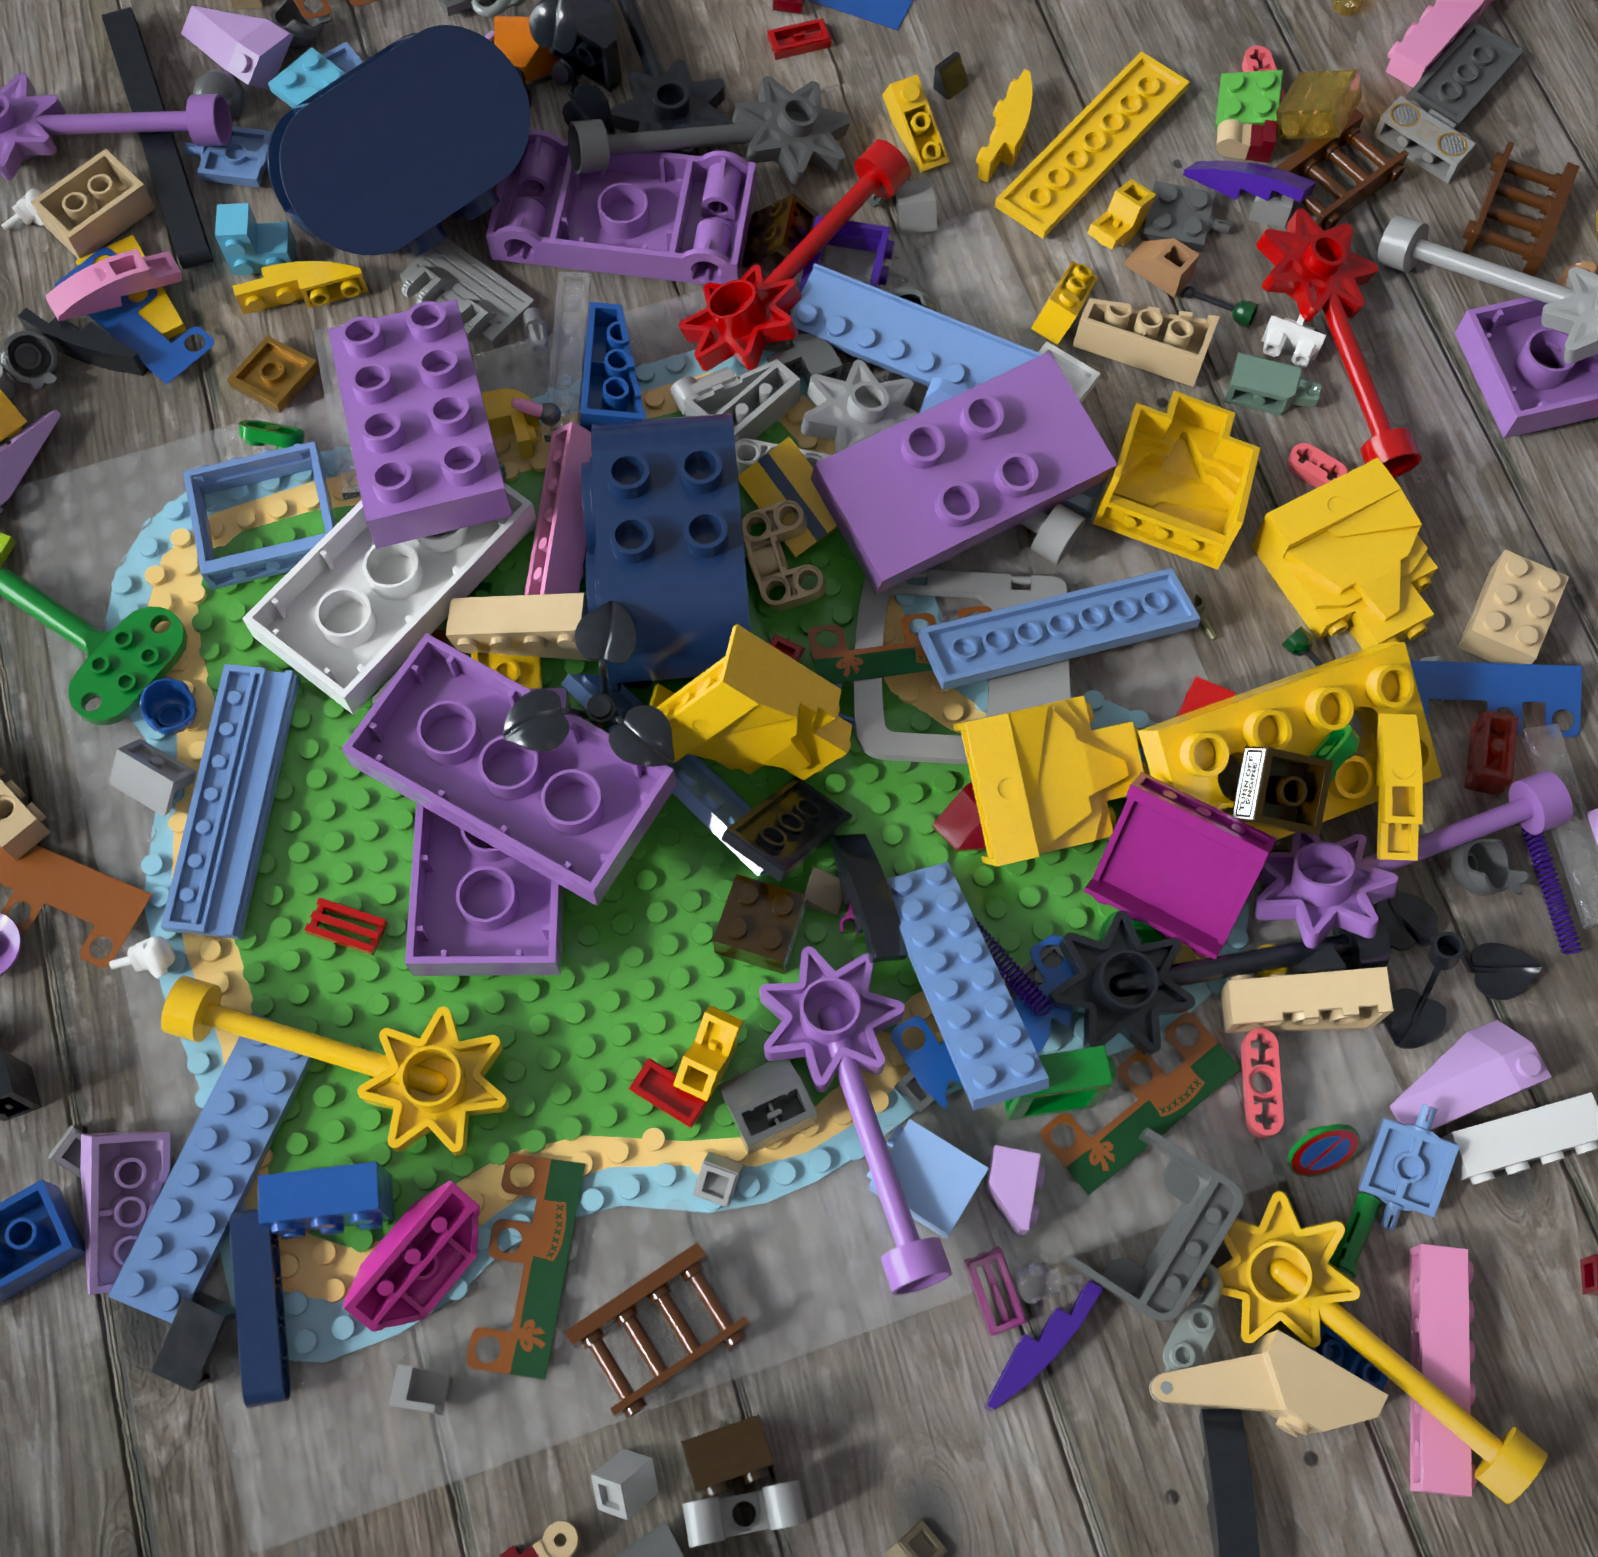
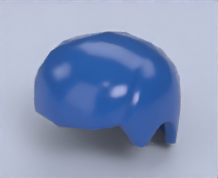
[140,678,197,735]

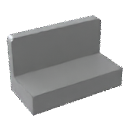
[109,739,196,816]

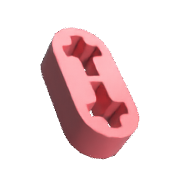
[1287,443,1348,488]

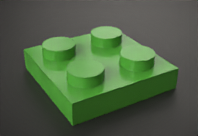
[1215,70,1283,131]

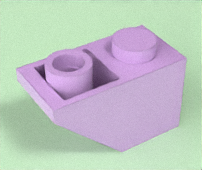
[985,1145,1045,1236]

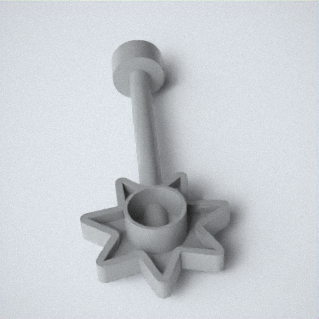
[1377,214,1598,364]
[801,360,1086,565]

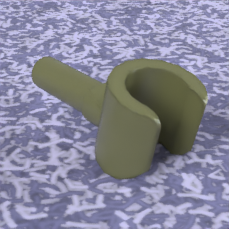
[1195,594,1218,641]

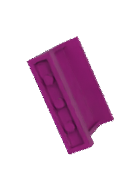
[1084,772,1277,960]

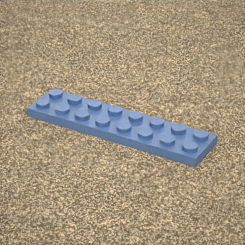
[918,568,1201,690]
[886,862,1049,1110]
[108,1012,313,1323]

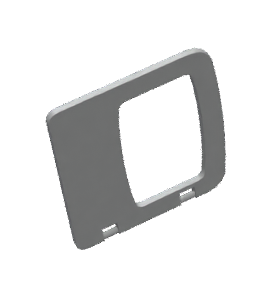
[853,570,1070,765]

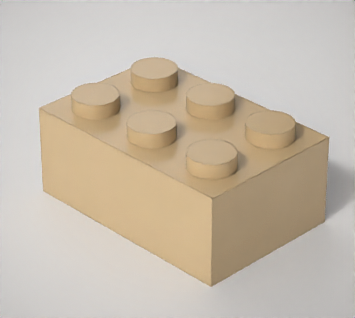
[31,149,156,259]
[1457,549,1569,664]

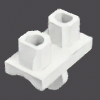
[1261,314,1326,368]

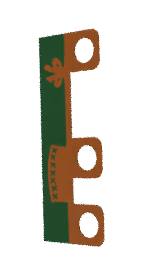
[808,606,992,684]
[1040,1012,1242,1196]
[466,1154,585,1380]

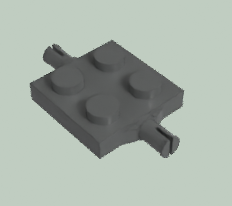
[1141,181,1231,252]

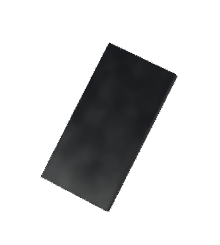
[721,777,853,882]

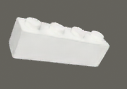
[1443,1092,1598,1185]

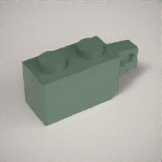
[1224,353,1322,416]

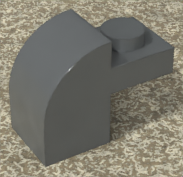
[767,334,842,386]

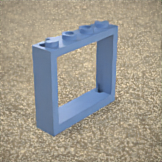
[183,441,336,590]

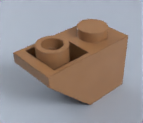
[1124,238,1200,298]

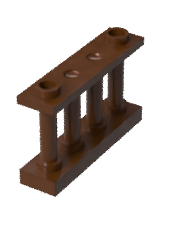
[1275,108,1409,231]
[1462,142,1580,276]
[564,1242,750,1419]

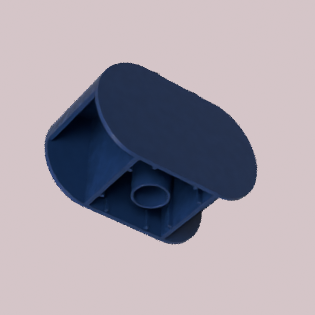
[267,25,531,256]
[581,413,751,692]

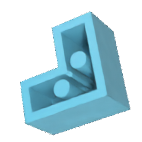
[215,203,296,276]

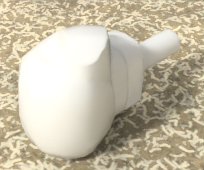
[1,188,43,232]
[109,936,175,978]

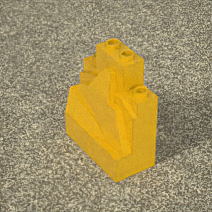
[1092,390,1260,570]
[1251,458,1438,650]
[649,624,852,781]
[953,696,1150,866]

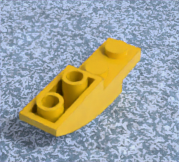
[976,69,1032,183]
[233,261,368,315]
[1376,714,1423,861]

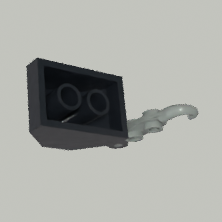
[472,0,622,92]

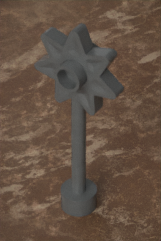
[568,76,852,185]

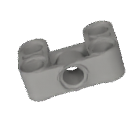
[682,1480,807,1548]

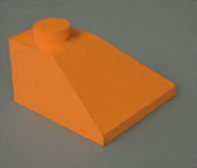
[494,16,561,89]

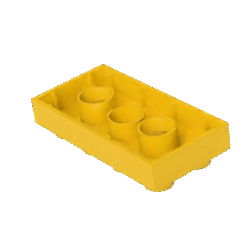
[1138,642,1442,840]

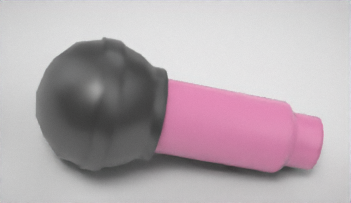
[511,397,561,426]

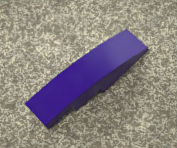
[1183,160,1316,202]
[984,1281,1103,1412]

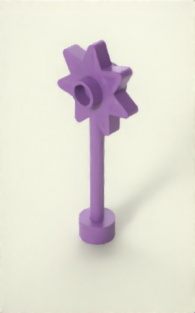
[0,73,232,180]
[1255,771,1573,948]
[759,946,952,1295]

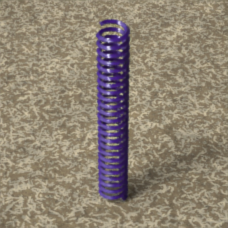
[1521,827,1583,954]
[974,917,1054,1017]

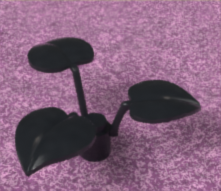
[513,0,615,135]
[503,601,675,767]
[1375,891,1542,1049]

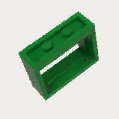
[1003,1045,1116,1121]

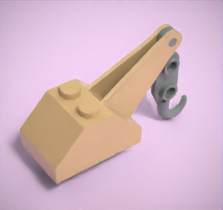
[1149,1263,1388,1437]

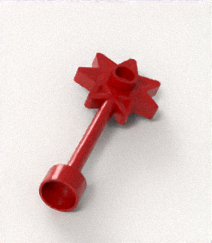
[679,139,911,371]
[1256,208,1422,478]

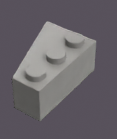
[684,359,800,443]

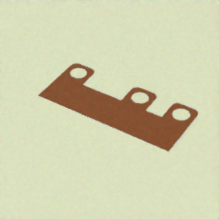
[0,845,153,968]

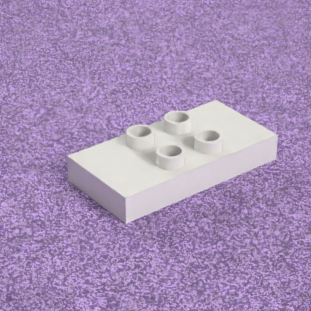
[242,483,537,715]

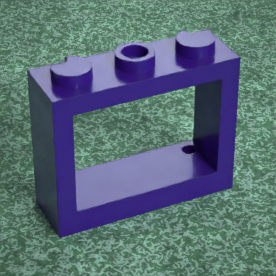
[799,216,895,293]

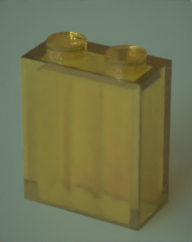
[1276,69,1362,139]

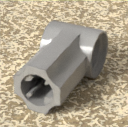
[670,367,736,417]

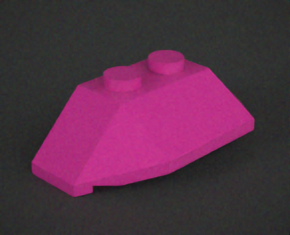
[342,1180,480,1332]

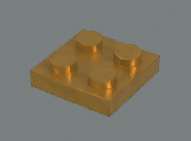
[227,335,320,413]

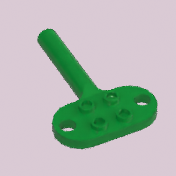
[0,568,188,725]

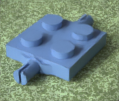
[183,126,272,188]
[1358,1103,1460,1231]

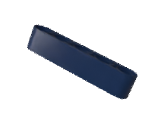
[229,1209,291,1408]

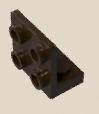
[742,193,819,267]

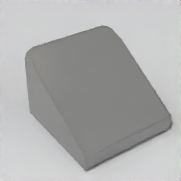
[48,1125,85,1179]
[693,1152,744,1208]

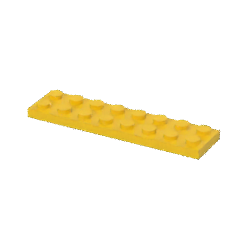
[995,51,1190,239]

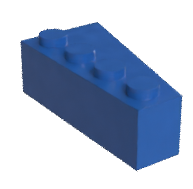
[580,302,646,432]

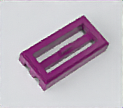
[963,1246,1027,1336]

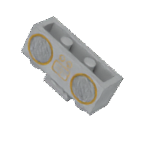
[1373,96,1477,184]

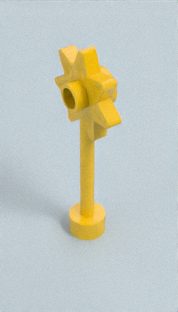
[161,976,509,1156]
[1202,1190,1548,1504]

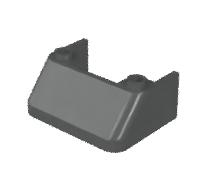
[1063,1127,1244,1322]

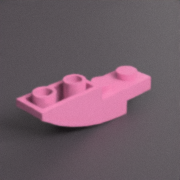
[46,249,182,321]

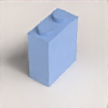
[867,1119,989,1240]

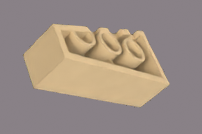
[1073,298,1220,387]
[446,593,599,662]
[1220,967,1393,1033]

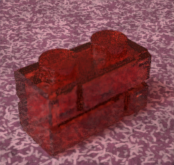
[1465,710,1519,795]

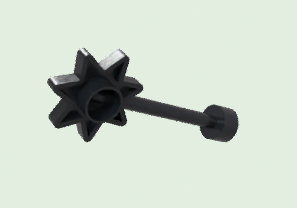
[611,0,729,156]
[1047,911,1391,1056]

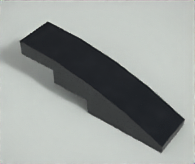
[17,308,148,376]
[830,834,908,963]
[1199,1409,1260,1557]

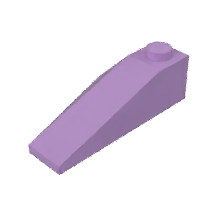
[181,6,293,90]
[0,410,61,513]
[1389,1020,1552,1130]
[81,1131,170,1295]

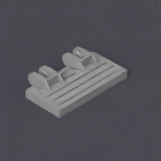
[400,238,536,348]

